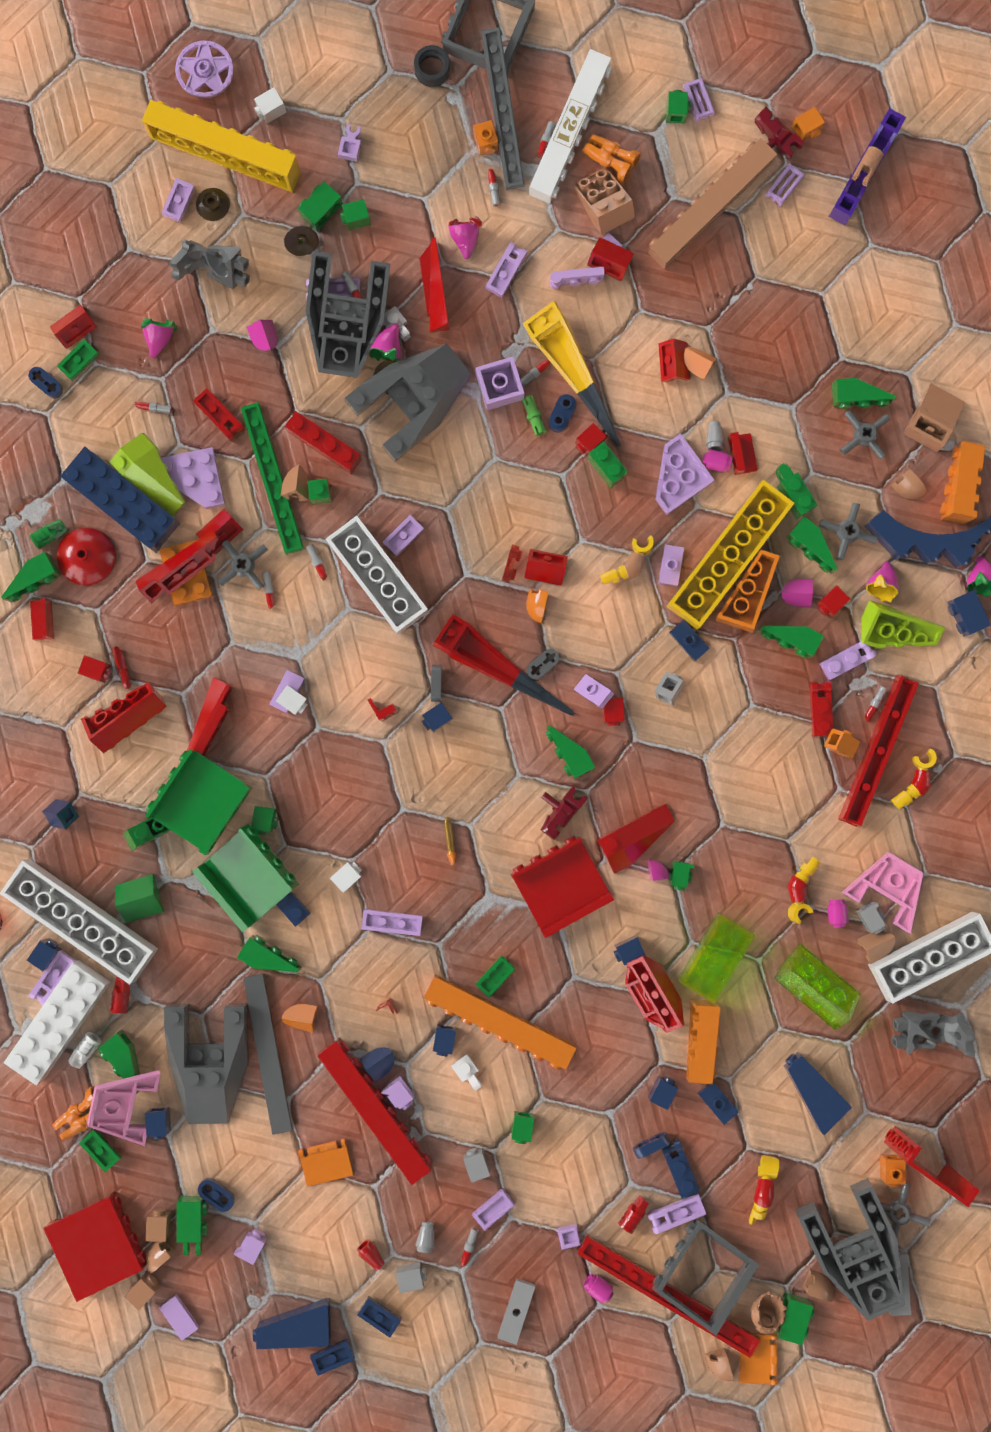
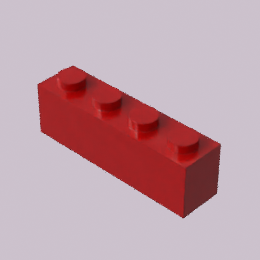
[284,411,362,475]

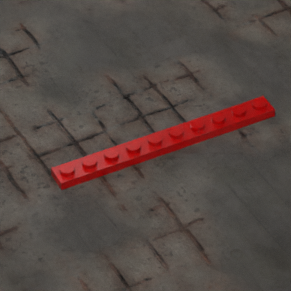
[577,1235,760,1358]

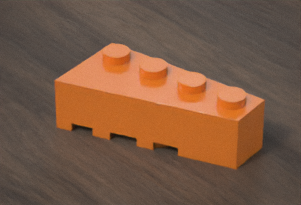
[940,441,985,525]
[716,550,780,633]
[686,999,721,1084]

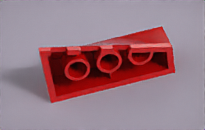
[81,682,167,754]

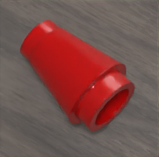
[357,1239,385,1271]

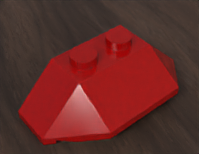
[625,955,684,1033]

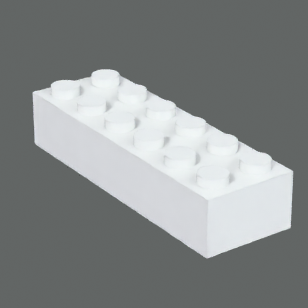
[326,516,429,635]
[868,912,991,1004]
[4,960,111,1085]

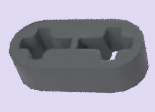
[527,649,559,680]
[431,665,442,702]

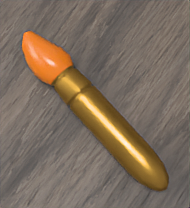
[444,817,457,865]

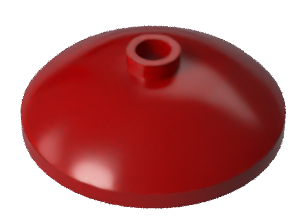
[57,528,116,586]

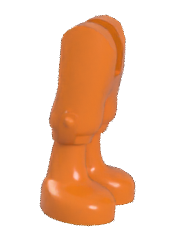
[582,134,641,185]
[52,1086,95,1141]

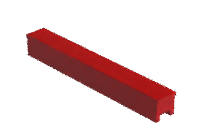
[838,675,919,827]

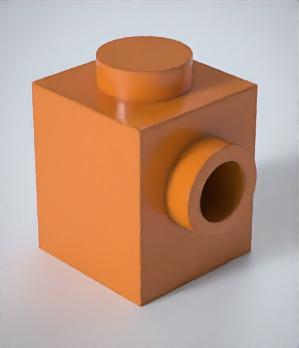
[791,107,825,141]
[473,120,498,155]
[824,729,861,759]
[880,1154,906,1187]

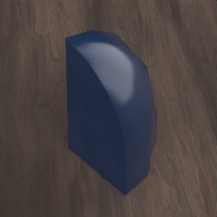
[360,1047,395,1082]

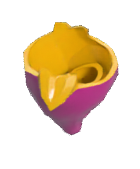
[866,561,899,602]

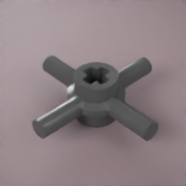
[840,410,890,459]
[819,503,878,560]
[218,540,268,590]
[880,1182,931,1238]

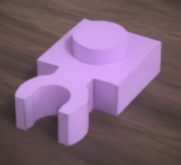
[338,124,361,162]

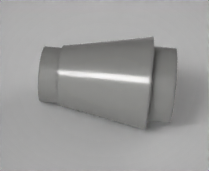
[706,421,725,451]
[415,1221,435,1253]

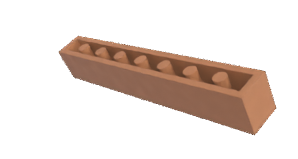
[648,138,777,270]

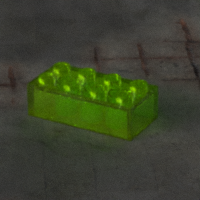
[677,912,755,1004]

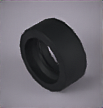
[414,45,450,87]

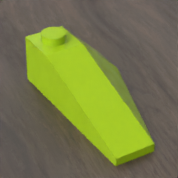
[110,433,185,516]
[861,600,945,648]

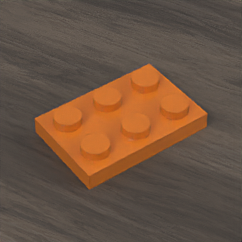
[159,539,213,606]

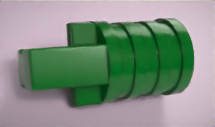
[29,519,67,550]

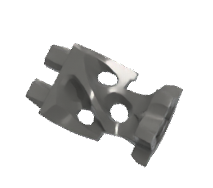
[169,239,250,289]
[891,1011,975,1057]

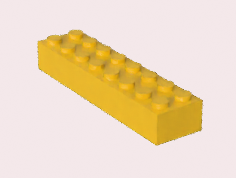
[142,100,301,193]
[666,480,794,630]

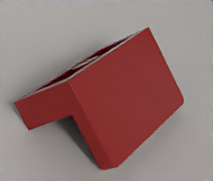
[587,237,634,281]
[50,305,97,349]
[658,338,691,382]
[728,432,758,475]
[196,509,244,554]
[524,549,568,586]
[30,598,54,640]
[368,698,398,722]

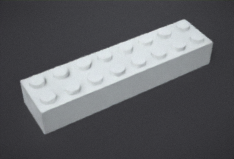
[0,859,158,984]

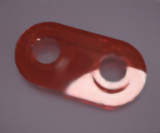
[502,544,522,583]

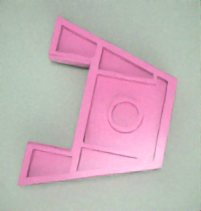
[841,852,923,934]
[87,1070,161,1146]

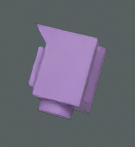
[381,1076,414,1110]
[234,1229,268,1265]

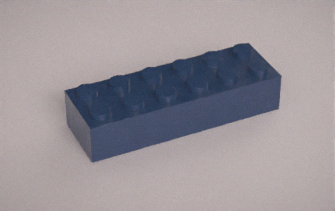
[60,446,181,553]

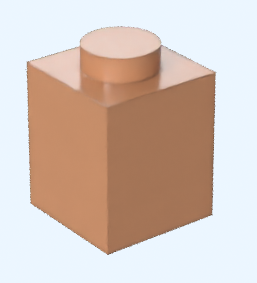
[146,1208,171,1242]
[124,1272,160,1311]

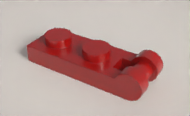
[193,388,245,441]
[810,681,833,737]

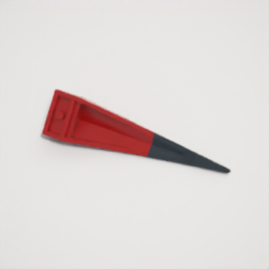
[433,614,575,716]

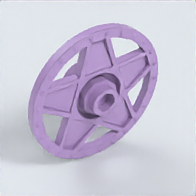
[175,41,234,98]

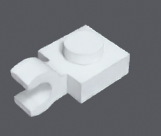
[383,306,411,342]
[451,1053,482,1091]

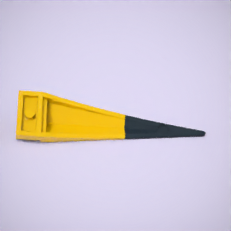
[523,301,621,446]

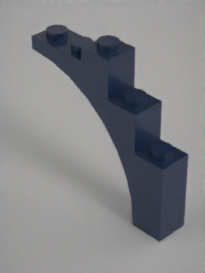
[864,510,991,568]

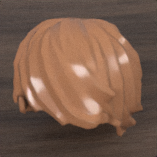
[750,1291,787,1334]

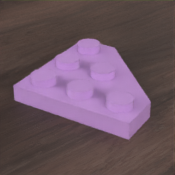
[655,433,715,515]
[161,447,225,509]

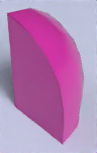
[246,319,278,351]
[782,579,813,607]
[647,860,670,881]

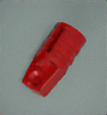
[110,977,130,1014]
[618,1195,649,1234]

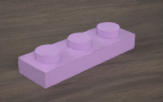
[361,909,423,936]

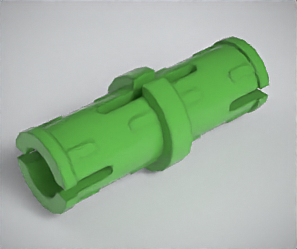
[522,395,547,436]

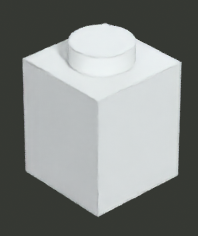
[254,87,286,124]
[276,685,308,715]
[330,861,362,893]

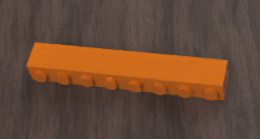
[424,974,577,1070]

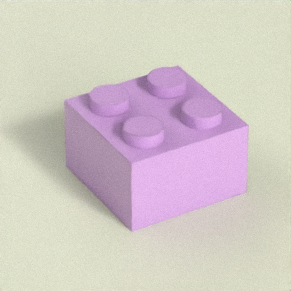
[476,357,524,411]

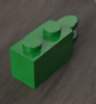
[775,463,818,520]
[177,1196,208,1256]

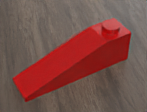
[596,804,675,874]

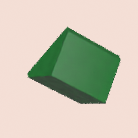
[115,874,164,923]

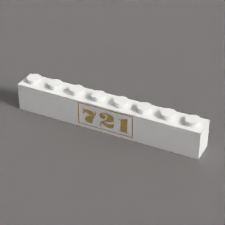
[529,49,612,204]

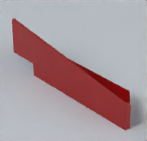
[419,237,449,333]
[136,530,218,604]
[187,678,233,756]

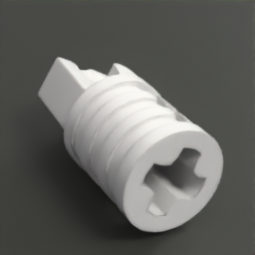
[68,1032,102,1069]

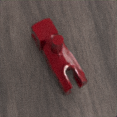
[754,107,804,160]
[541,786,588,840]

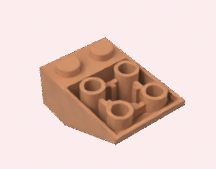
[572,167,635,235]
[903,383,965,452]

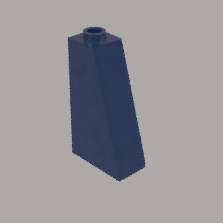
[784,1052,852,1135]
[253,1298,331,1350]

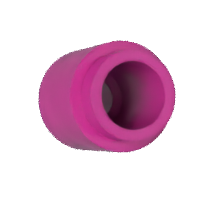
[702,449,732,472]
[827,899,849,928]
[583,1273,614,1304]

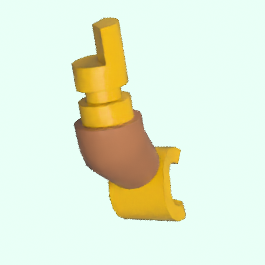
[599,535,654,585]

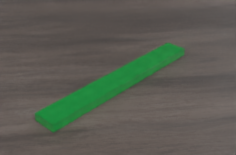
[240,402,304,555]

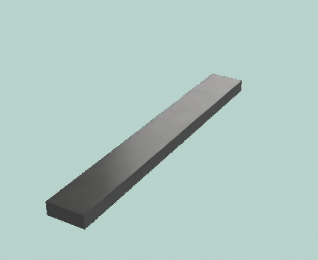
[481,27,525,190]
[243,973,293,1135]

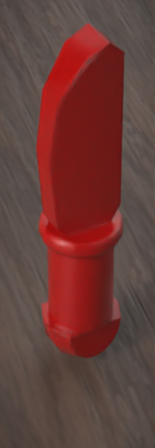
[112,646,132,689]

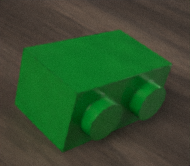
[298,181,343,231]
[587,442,628,489]
[776,1292,814,1345]

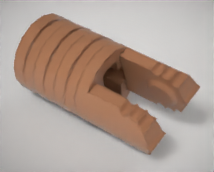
[851,146,884,187]

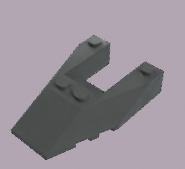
[306,251,390,378]
[345,343,471,462]
[164,1003,248,1124]
[795,1178,905,1321]

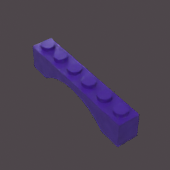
[829,108,906,225]

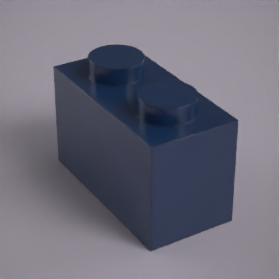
[947,590,991,637]

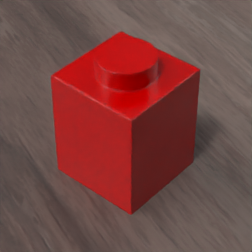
[575,423,607,456]
[816,585,850,617]
[77,655,112,683]
[602,698,624,727]

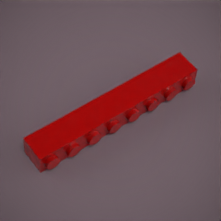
[317,1038,432,1186]

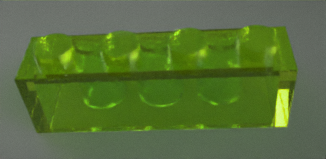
[774,944,860,1030]

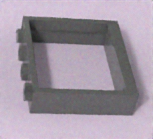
[441,0,535,74]
[652,1219,759,1336]

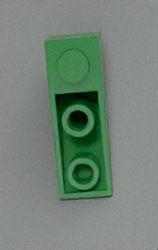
[832,378,896,409]
[786,516,838,574]
[1,552,61,602]
[758,626,824,659]
[545,725,595,779]
[123,818,171,851]
[236,935,302,972]
[98,1030,140,1094]

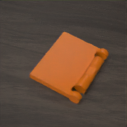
[298,1138,354,1187]
[740,1333,778,1385]

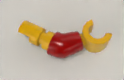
[890,749,937,809]
[787,857,821,925]
[749,1155,779,1225]

